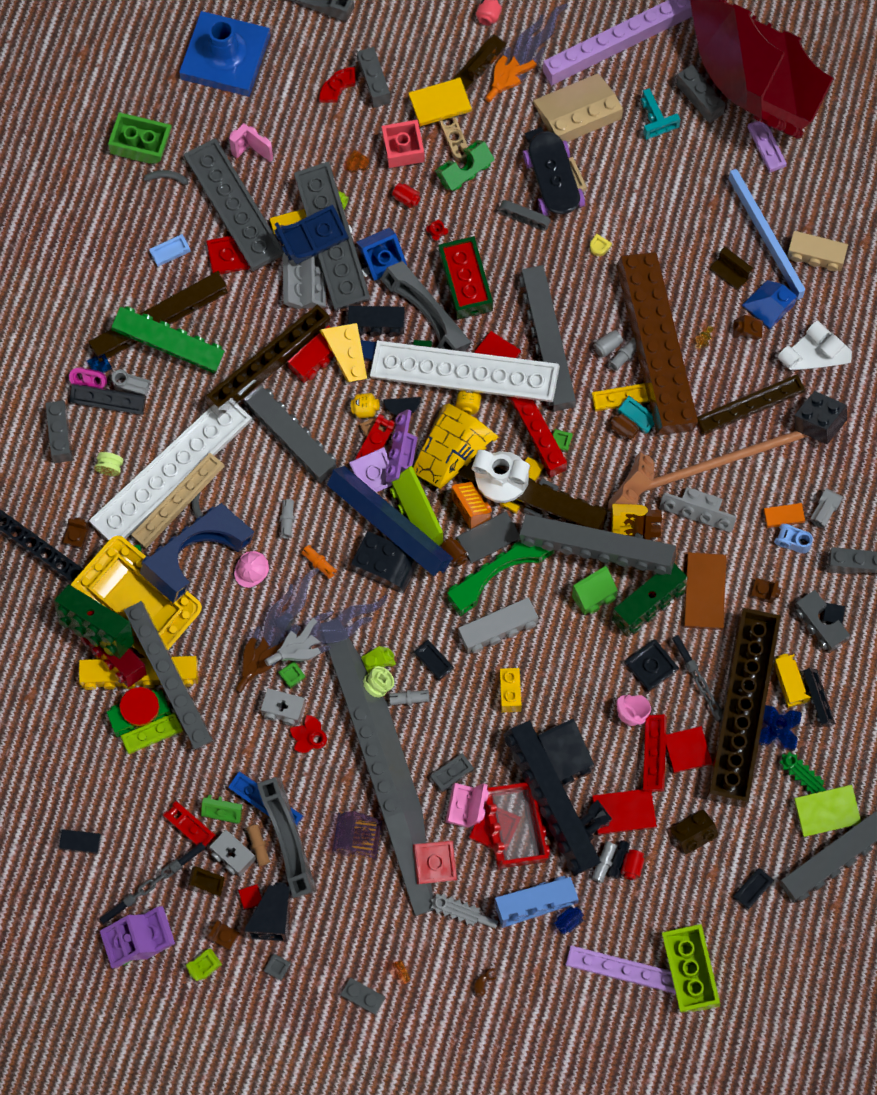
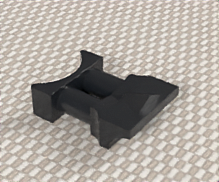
[579,800,612,841]

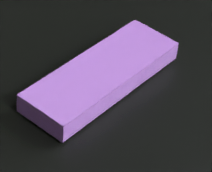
[748,121,787,173]

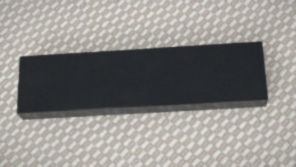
[70,383,146,415]

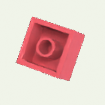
[382,120,425,168]

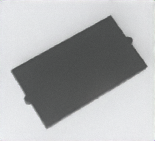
[457,511,520,564]

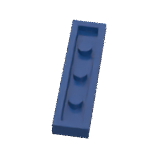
[228,771,304,826]

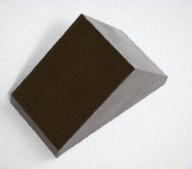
[188,866,225,897]

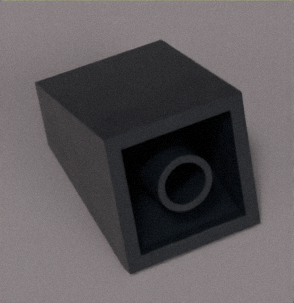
[538,718,594,786]
[245,882,292,942]

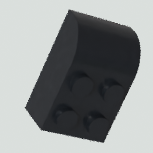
[351,531,419,594]

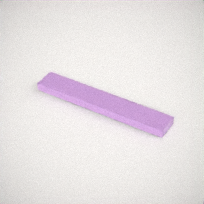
[566,946,676,994]

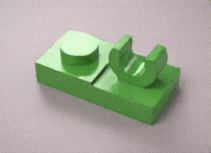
[201,795,242,824]

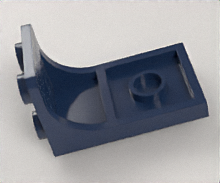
[274,204,349,265]

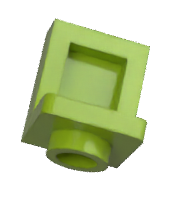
[361,646,396,673]
[186,949,222,981]

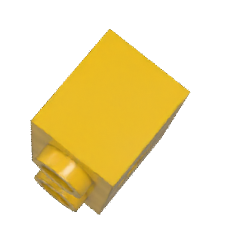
[500,668,521,713]

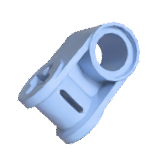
[774,523,813,554]

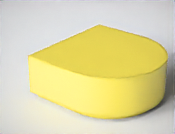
[590,234,612,256]

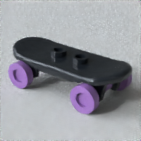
[523,131,585,216]

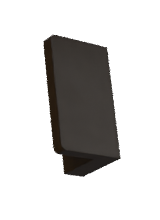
[710,246,754,291]

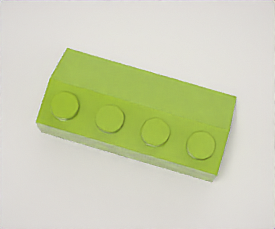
[390,466,443,546]
[662,924,720,1012]

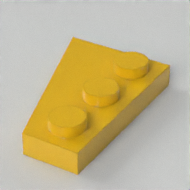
[320,323,367,382]

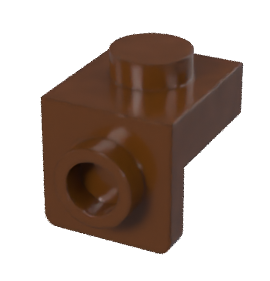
[733,315,763,340]

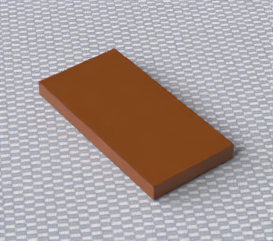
[684,552,726,630]

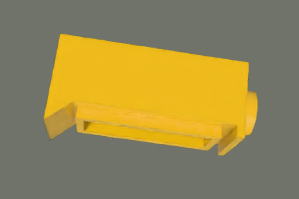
[773,654,811,708]

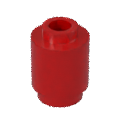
[392,183,421,208]
[621,849,645,881]

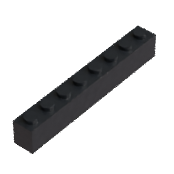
[503,720,601,876]

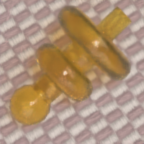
[695,326,713,348]

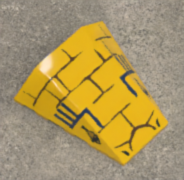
[413,404,499,489]

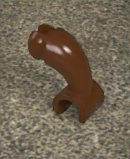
[473,968,498,997]

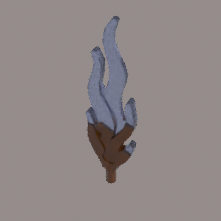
[235,568,319,693]

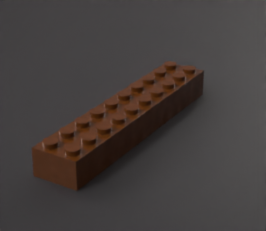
[616,252,698,435]

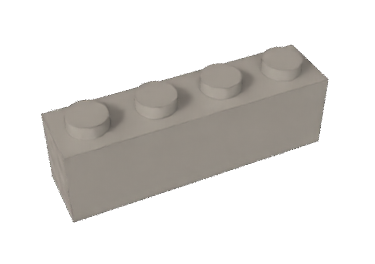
[458,597,539,654]

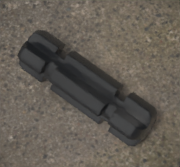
[608,840,630,879]

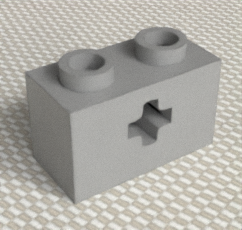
[261,688,306,726]
[210,830,256,877]

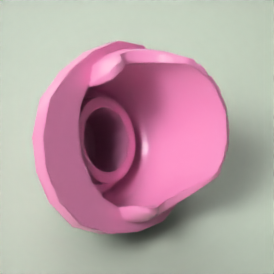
[234,551,269,588]
[616,695,651,726]

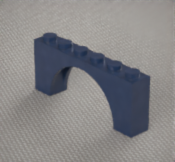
[140,503,254,603]

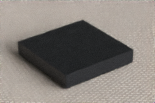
[624,639,679,693]

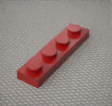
[643,714,667,792]

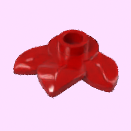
[290,715,327,753]

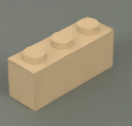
[787,231,848,272]

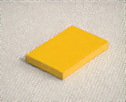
[409,78,472,126]

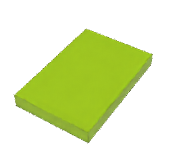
[794,785,861,837]

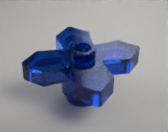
[759,705,802,751]

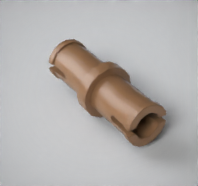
[246,824,270,866]

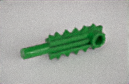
[779,751,826,794]

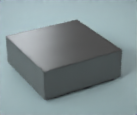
[264,953,291,981]

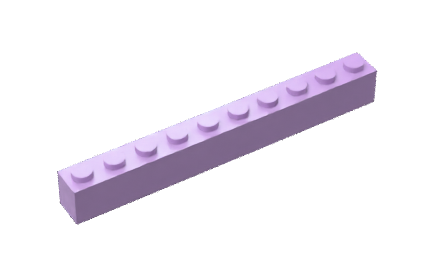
[543,0,693,86]

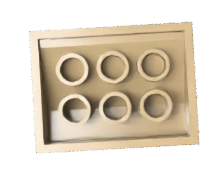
[533,73,623,142]

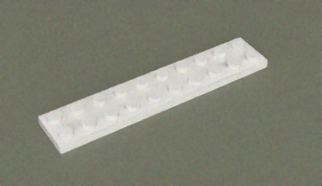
[370,341,560,402]
[89,404,252,541]

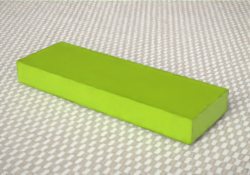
[121,713,183,754]

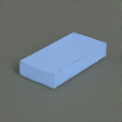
[149,234,191,267]

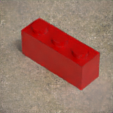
[288,325,334,383]

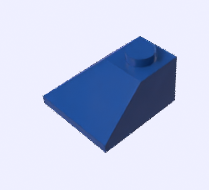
[742,280,797,329]

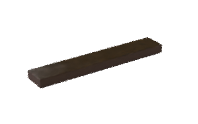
[697,374,806,436]

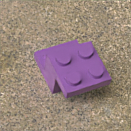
[100,906,175,968]

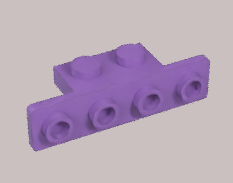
[386,409,418,483]

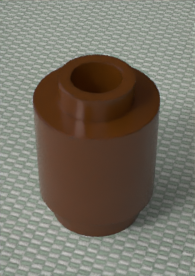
[610,414,639,440]
[441,537,468,566]

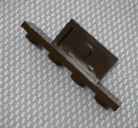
[452,34,507,91]

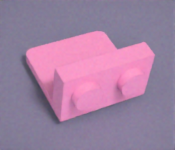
[229,123,273,162]
[446,783,489,828]

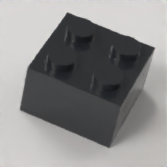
[794,391,847,444]

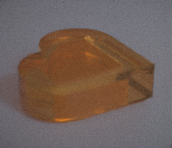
[346,150,370,173]
[392,960,411,985]

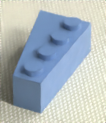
[495,876,579,928]

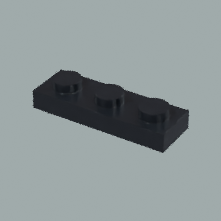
[803,668,835,727]

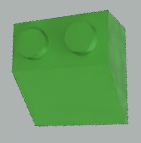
[572,566,618,616]

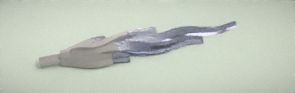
[265,595,387,666]

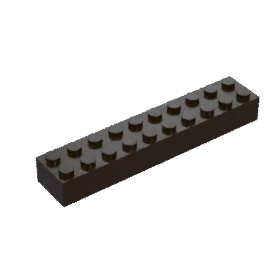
[706,607,781,807]

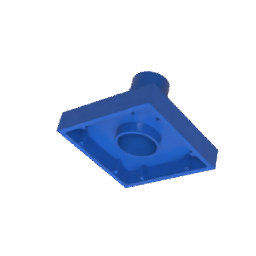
[179,11,271,97]

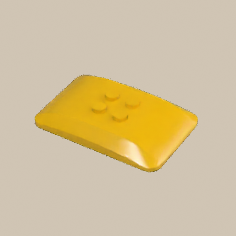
[71,536,202,660]

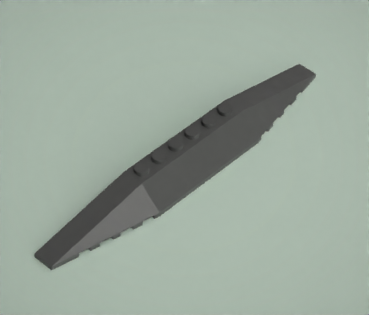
[320,619,434,916]

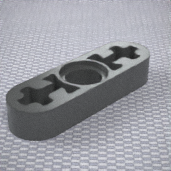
[498,200,551,231]

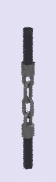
[672,635,722,724]
[99,842,206,925]

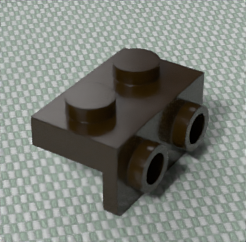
[670,809,719,855]

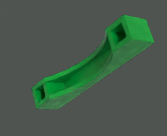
[447,541,555,616]

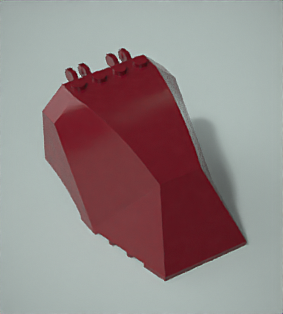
[690,0,834,139]

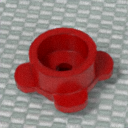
[426,220,448,241]

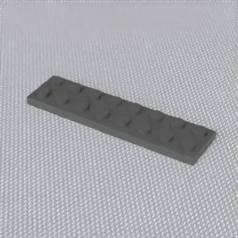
[183,138,284,271]
[294,161,371,311]

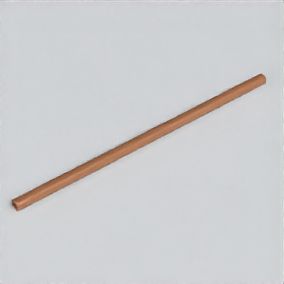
[613,421,847,494]

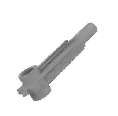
[431,893,498,929]

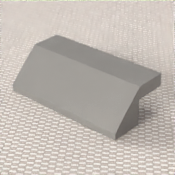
[283,244,326,309]

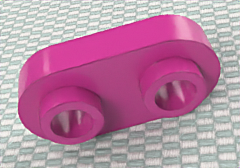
[69,367,107,388]

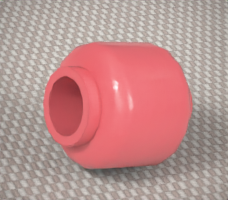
[476,0,502,26]

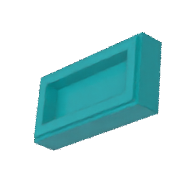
[617,396,654,434]

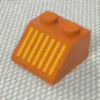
[452,482,492,530]

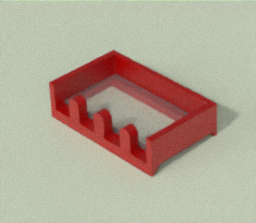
[485,782,550,870]

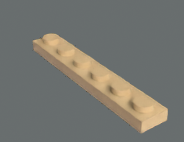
[131,453,225,548]

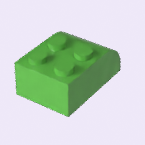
[108,112,172,164]

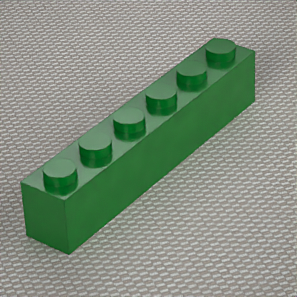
[111,306,225,374]

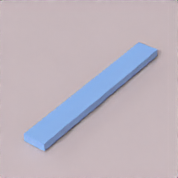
[729,169,805,300]

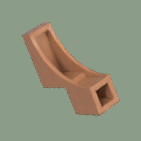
[608,452,655,513]

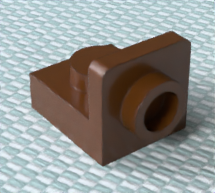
[63,518,89,550]
[750,578,781,604]
[207,919,240,951]

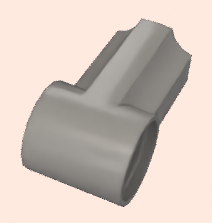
[112,369,150,395]
[810,488,843,528]

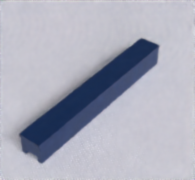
[327,466,453,576]

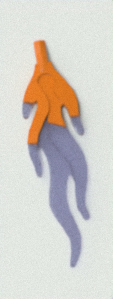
[485,4,568,103]

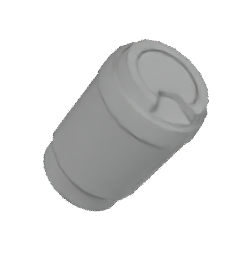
[593,330,623,357]

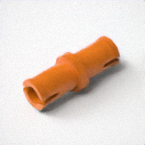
[301,545,337,579]

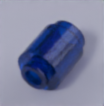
[554,906,584,935]

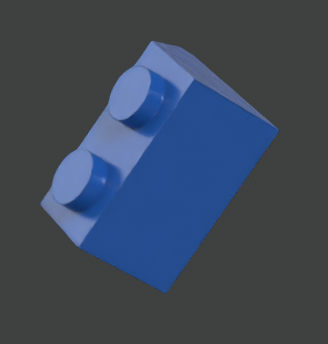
[356,228,407,281]

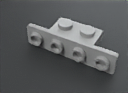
[659,487,737,532]

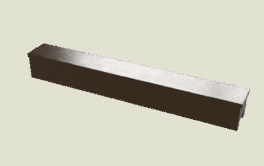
[88,271,228,363]

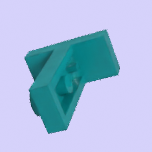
[640,88,681,140]

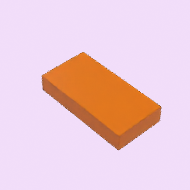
[764,503,805,528]

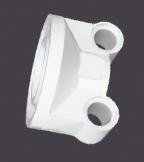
[471,450,530,503]

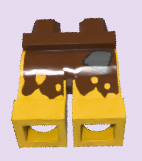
[611,504,662,540]

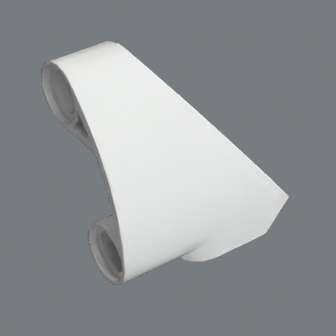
[777,321,852,370]

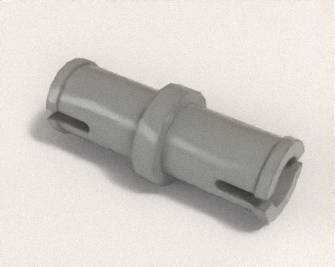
[608,338,636,371]
[279,499,295,539]
[389,689,430,706]
[591,841,617,883]

